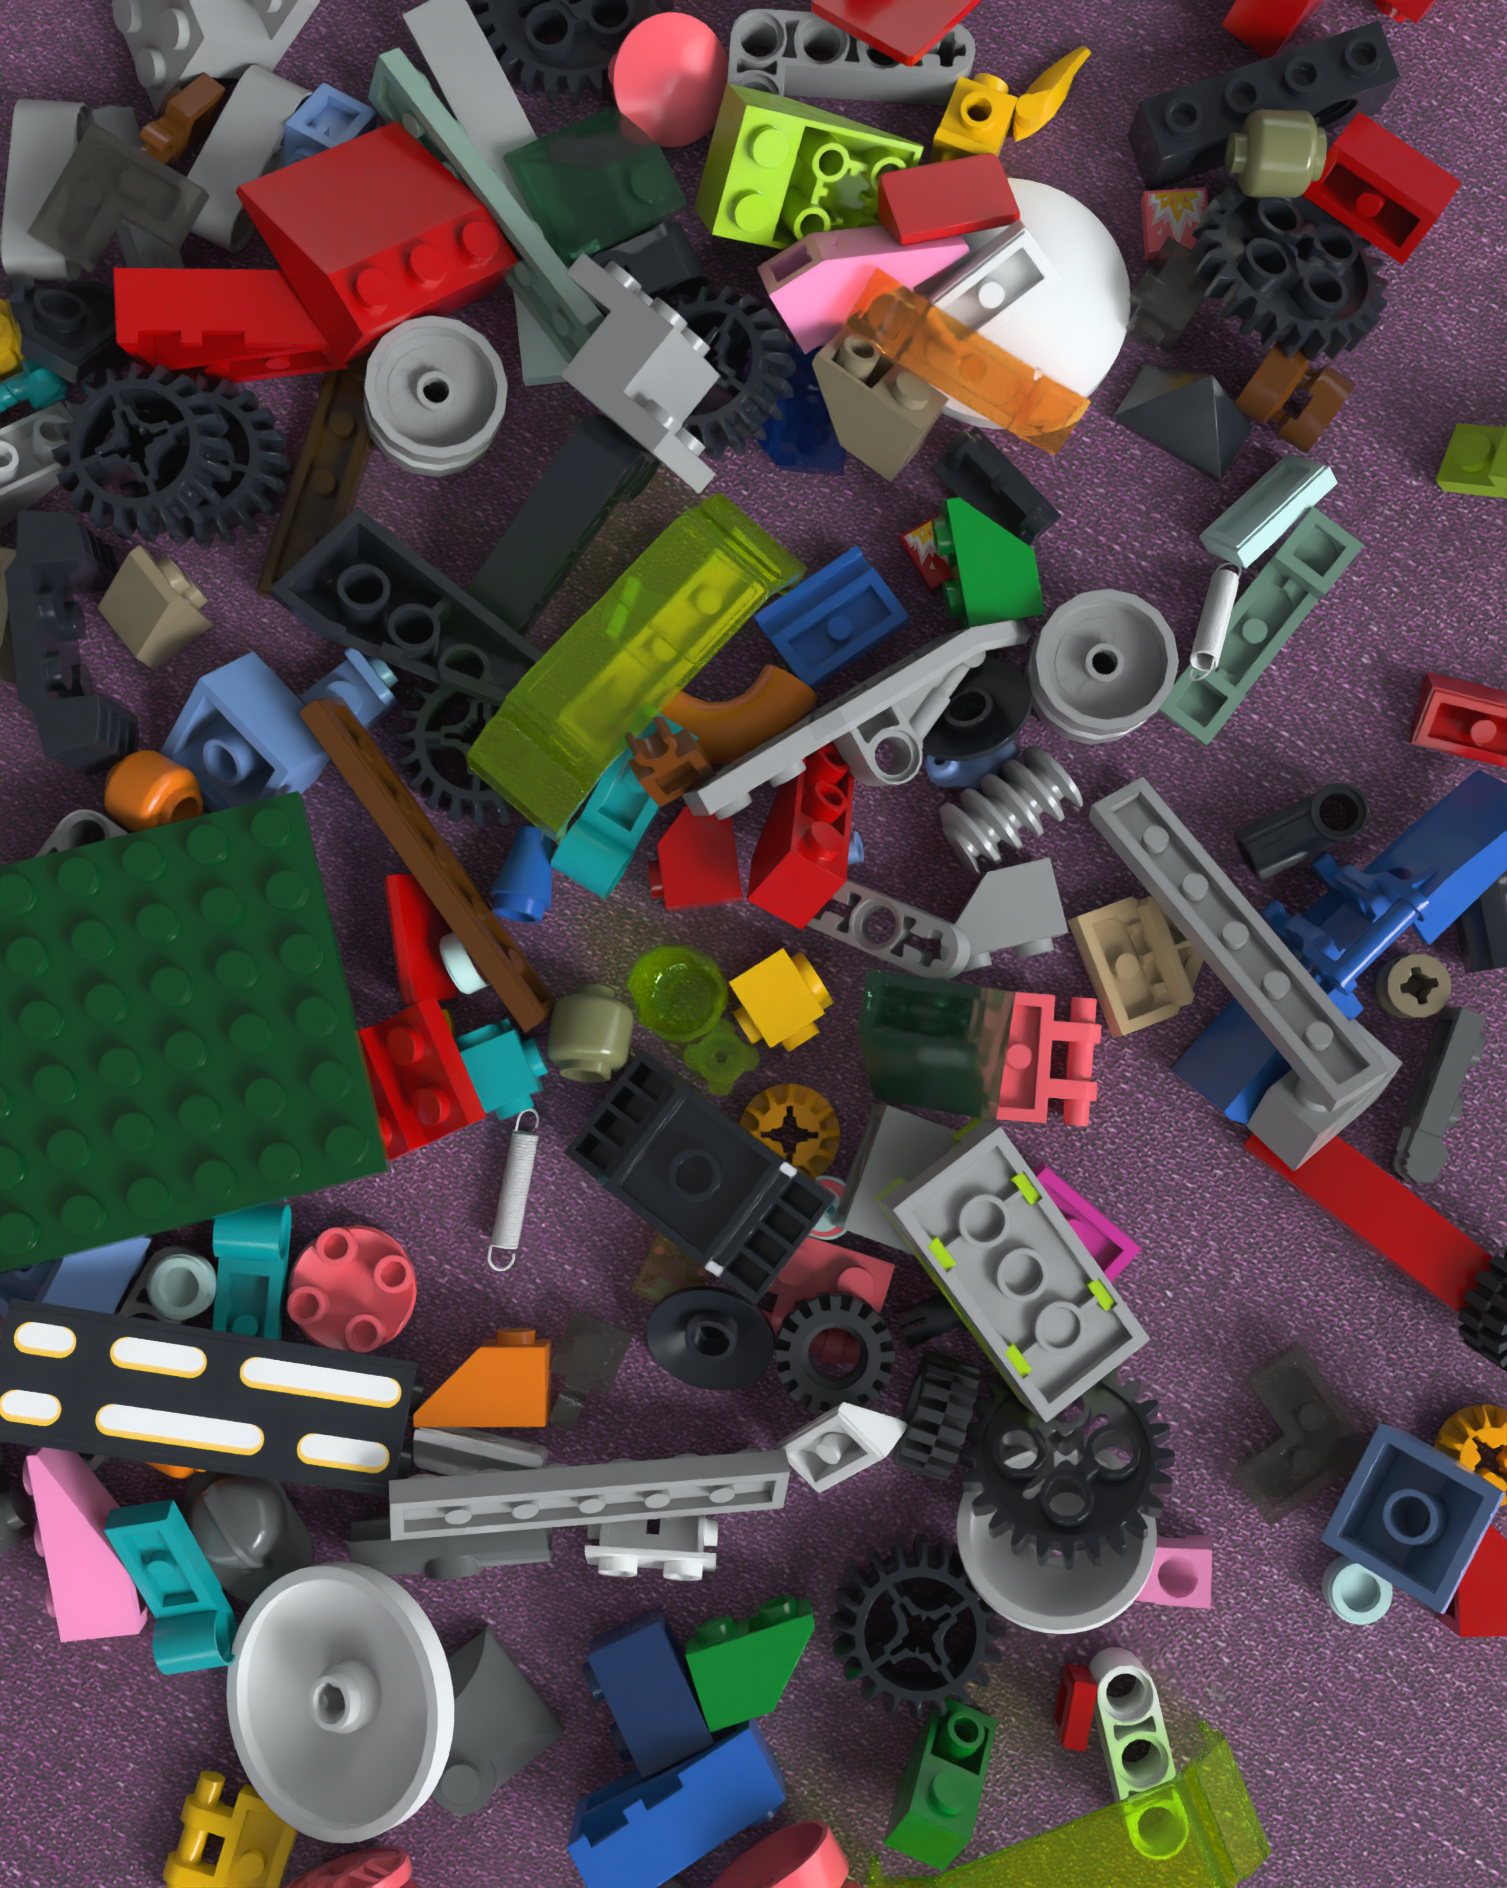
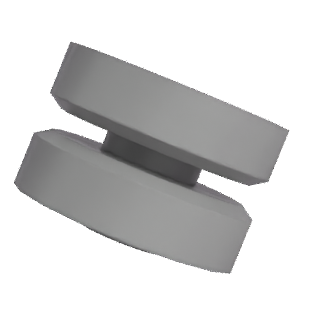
[363,315,508,477]
[1024,589,1179,745]

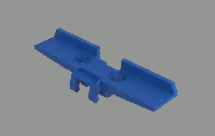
[1171,769,1507,1124]

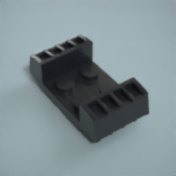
[4,510,139,776]
[564,1049,836,1305]

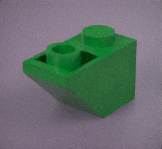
[931,497,1045,630]
[685,1595,815,1733]
[883,1696,998,1871]

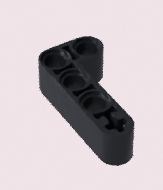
[465,414,661,638]

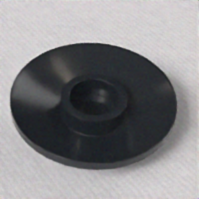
[922,658,1032,761]
[646,1286,775,1390]

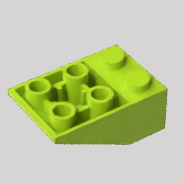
[693,83,924,250]

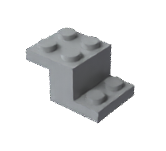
[111,0,320,115]
[561,252,720,494]

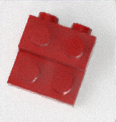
[358,997,487,1161]

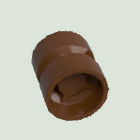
[1234,341,1356,454]

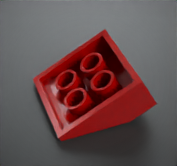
[235,121,519,365]

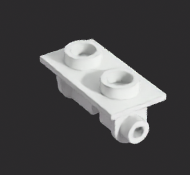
[584,1515,718,1581]

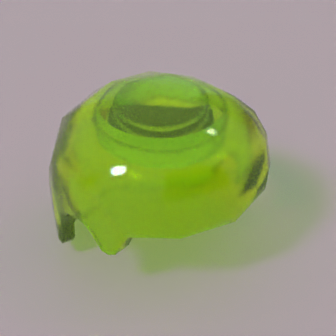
[626,944,728,1042]

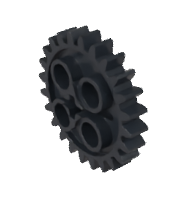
[471,0,674,106]
[1190,184,1388,362]
[958,1365,1175,1570]

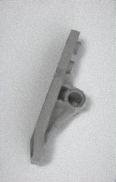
[682,619,1031,820]

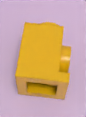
[929,73,1018,164]

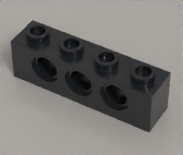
[1127,20,1401,191]

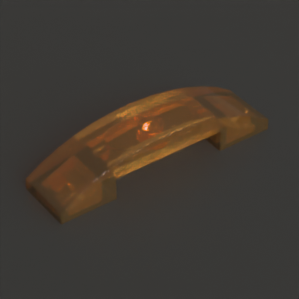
[843,266,1091,456]

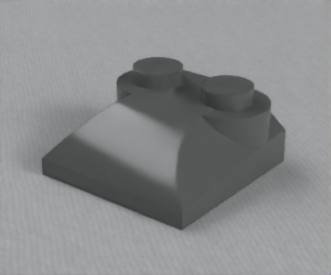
[431,1625,566,1818]

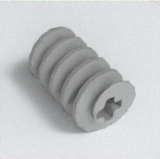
[939,744,1083,879]

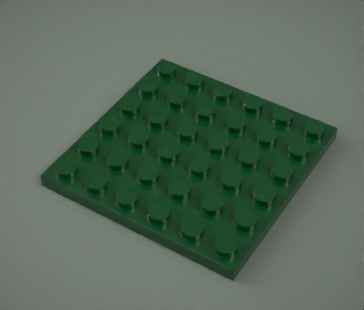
[0,791,392,1275]

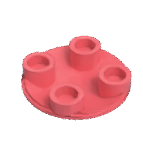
[608,12,729,147]
[287,1225,417,1354]

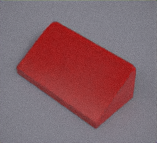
[878,153,1020,246]
[1409,672,1507,768]
[384,874,459,1005]

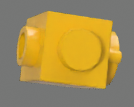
[729,948,834,1052]

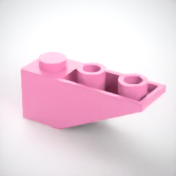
[757,225,971,354]
[23,1446,152,1642]

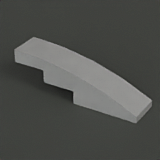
[402,0,582,249]

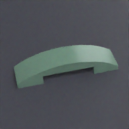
[1157,506,1364,747]

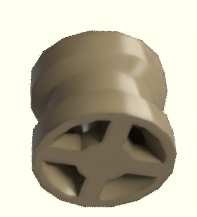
[1372,954,1451,1019]

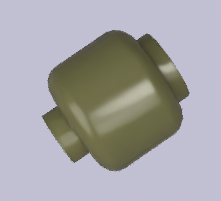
[1225,109,1327,198]
[546,984,634,1083]

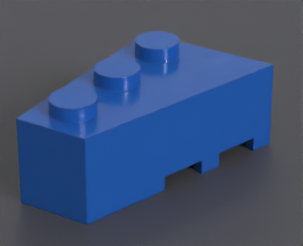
[567,1718,786,1888]

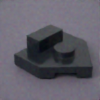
[4,278,130,387]

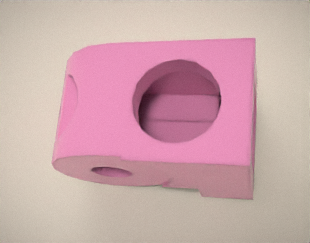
[1135,1535,1212,1609]

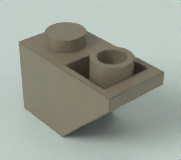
[812,324,949,482]
[97,545,213,670]

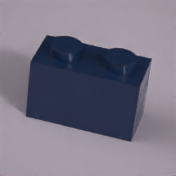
[582,1605,715,1778]

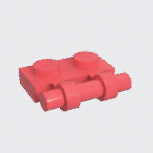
[979,990,1102,1126]
[761,1236,895,1367]

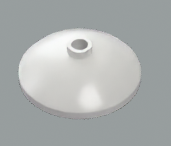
[957,1444,1157,1634]

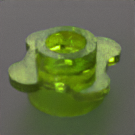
[683,1019,760,1096]

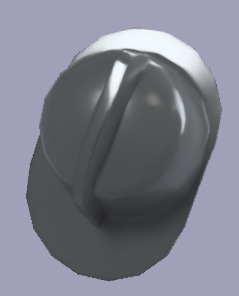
[183,1470,313,1603]

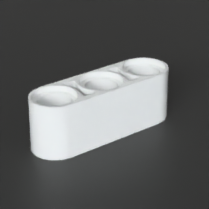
[1088,1647,1188,1858]

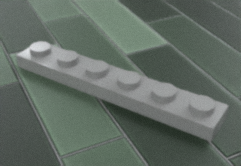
[1088,777,1389,1113]
[389,1448,790,1541]

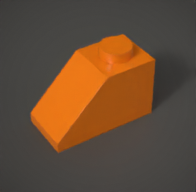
[413,1328,551,1427]

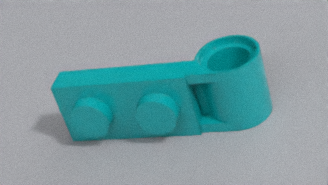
[550,704,700,900]
[212,1203,292,1341]
[103,1499,239,1675]

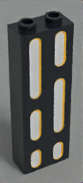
[0,1298,424,1496]

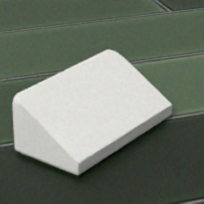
[917,219,1062,360]
[774,1402,908,1493]
[413,1427,549,1476]

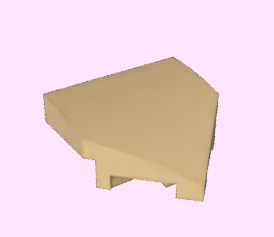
[1067,896,1204,1038]

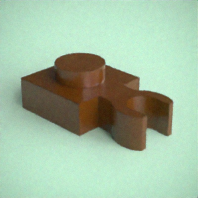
[132,72,225,174]
[625,716,717,807]

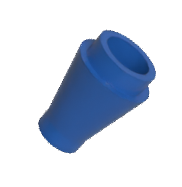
[489,826,555,924]

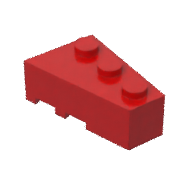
[113,268,349,386]

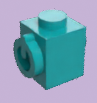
[454,1019,549,1121]

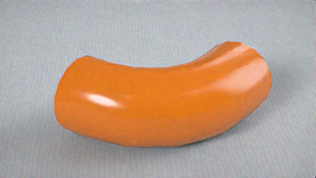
[656,665,818,764]

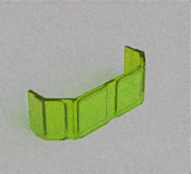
[467,492,807,844]
[865,1720,1272,1888]

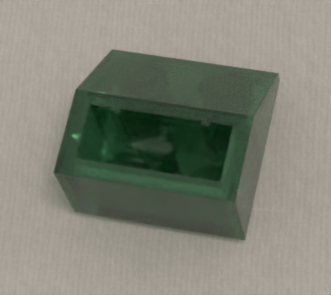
[857,969,1016,1121]

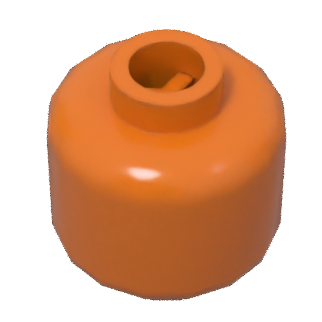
[104,750,203,833]

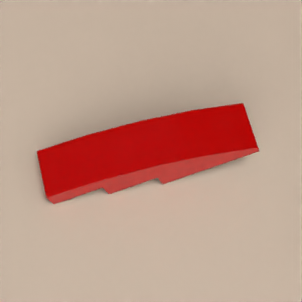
[1243,1133,1493,1315]

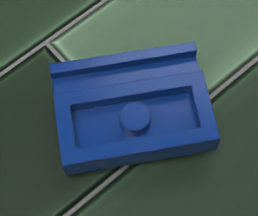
[754,545,910,690]

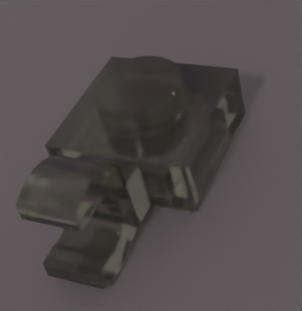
[548,1308,634,1432]

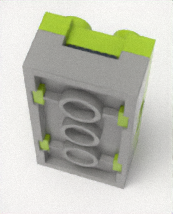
[873,1117,1151,1423]

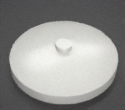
[880,178,1131,429]
[226,1561,454,1843]

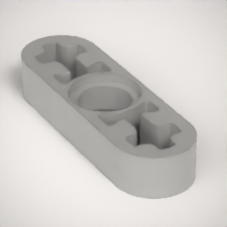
[806,878,970,980]

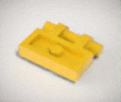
[162,1771,299,1888]

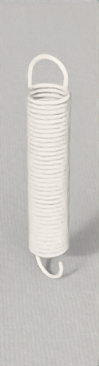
[1189,562,1242,681]
[488,1108,539,1271]

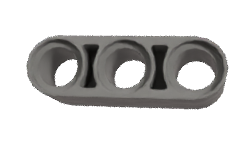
[174,64,313,254]
[0,98,92,283]

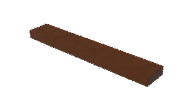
[298,696,557,1032]

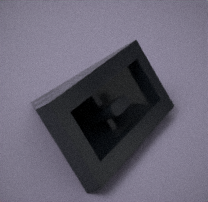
[1112,364,1252,483]

